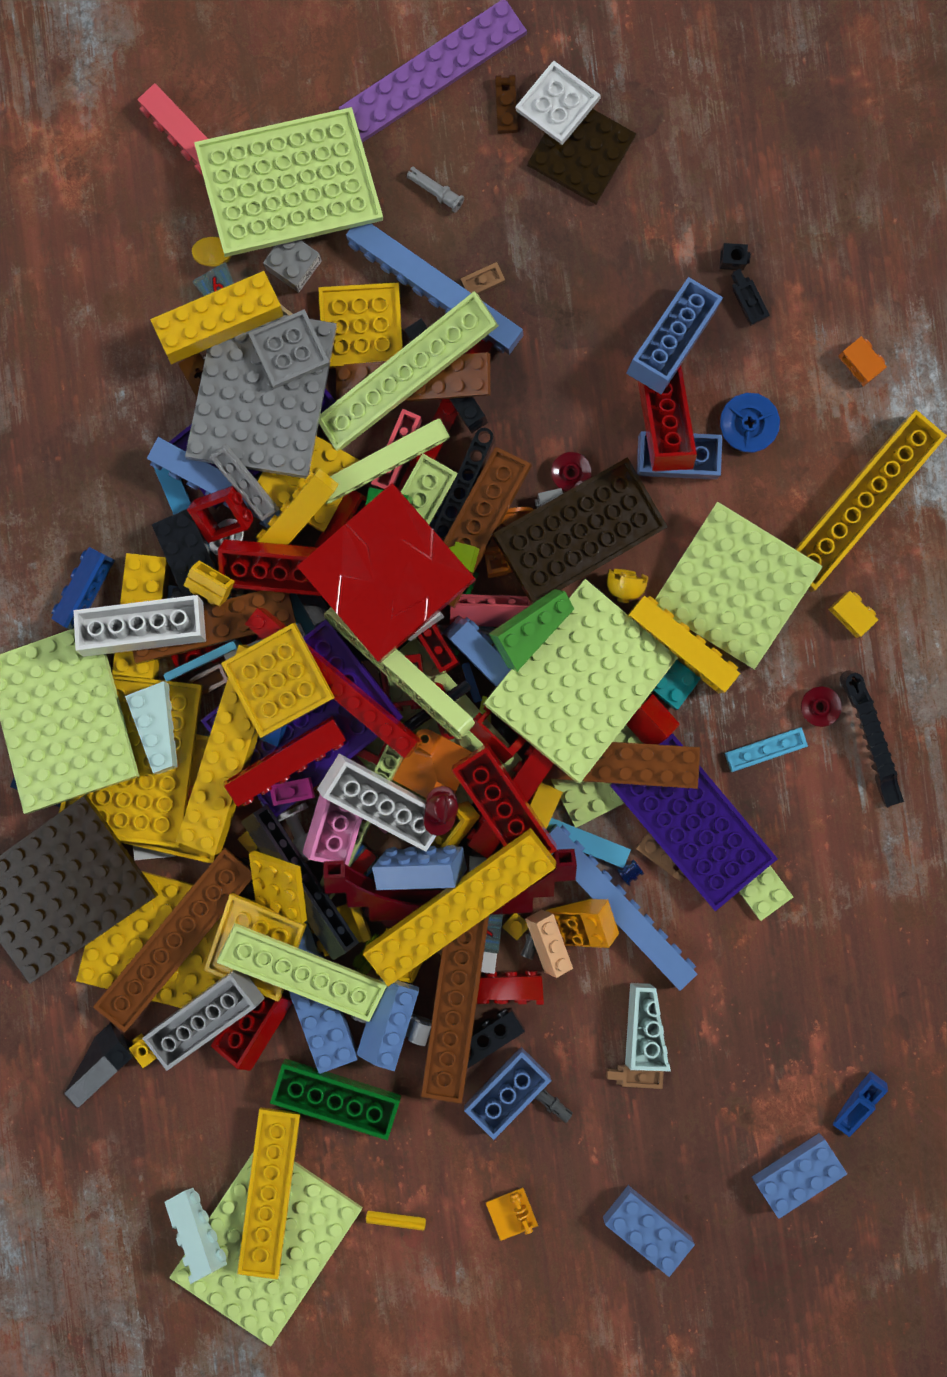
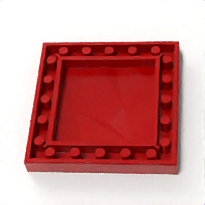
[297,483,476,663]

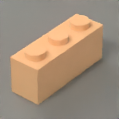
[525,910,573,978]

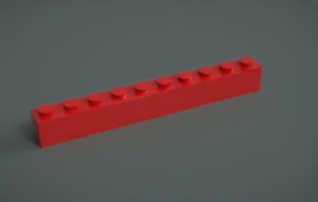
[245,608,423,758]

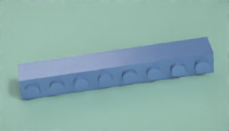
[147,437,281,528]

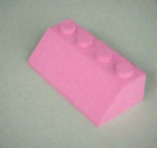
[302,794,363,865]

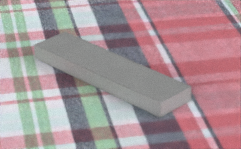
[209,444,279,521]

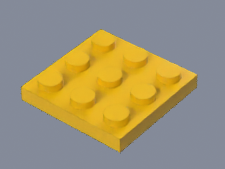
[249,850,307,924]

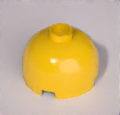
[607,569,648,603]

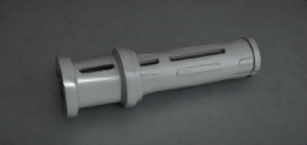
[406,166,464,213]

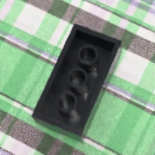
[151,509,219,597]

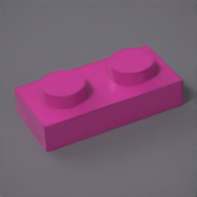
[270,777,315,806]

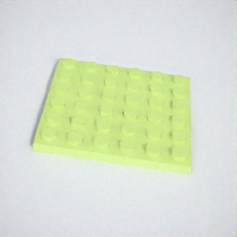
[655,501,823,670]

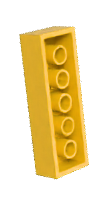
[150,271,283,364]
[112,553,171,680]
[627,596,741,694]

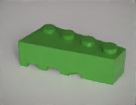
[489,589,574,672]

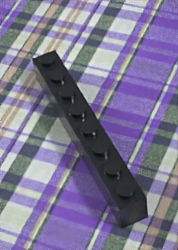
[241,804,359,960]

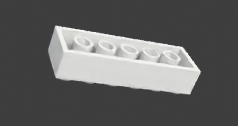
[73,595,206,657]
[317,753,436,852]

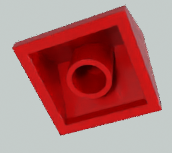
[626,694,680,745]

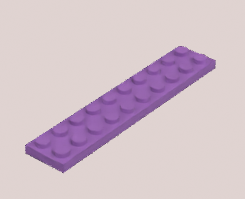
[339,0,527,143]

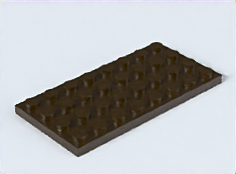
[492,457,668,604]

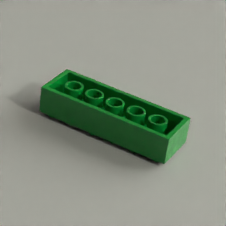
[270,1058,401,1141]

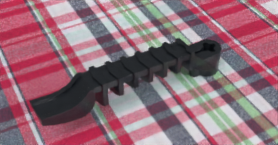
[840,670,904,808]

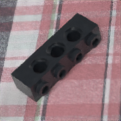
[467,1008,525,1069]

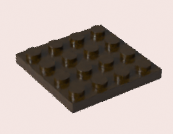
[527,109,637,205]

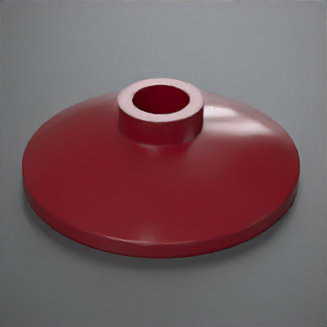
[551,452,591,492]
[801,686,842,727]

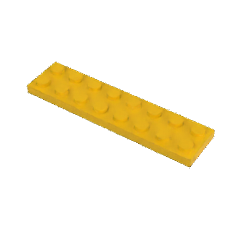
[237,1107,301,1279]

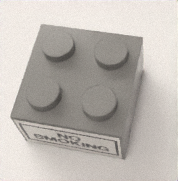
[263,240,322,293]

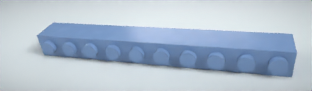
[346,224,524,355]
[548,824,697,991]

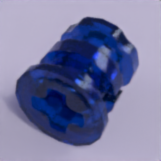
[617,859,644,886]

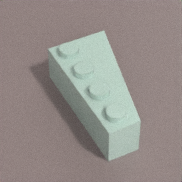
[125,681,178,775]
[625,983,671,1071]
[165,1188,227,1284]

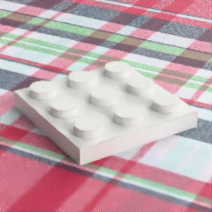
[515,61,601,145]

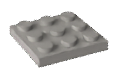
[248,309,330,389]

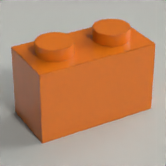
[838,336,887,387]

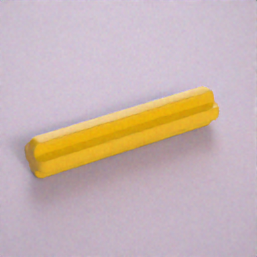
[366,1211,426,1231]

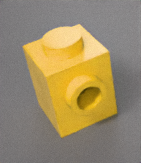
[129,1033,156,1068]

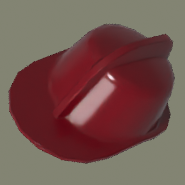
[424,786,458,836]

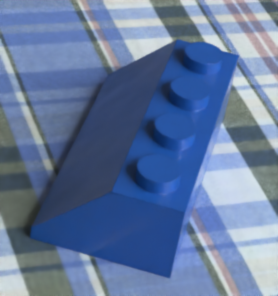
[51,547,115,630]

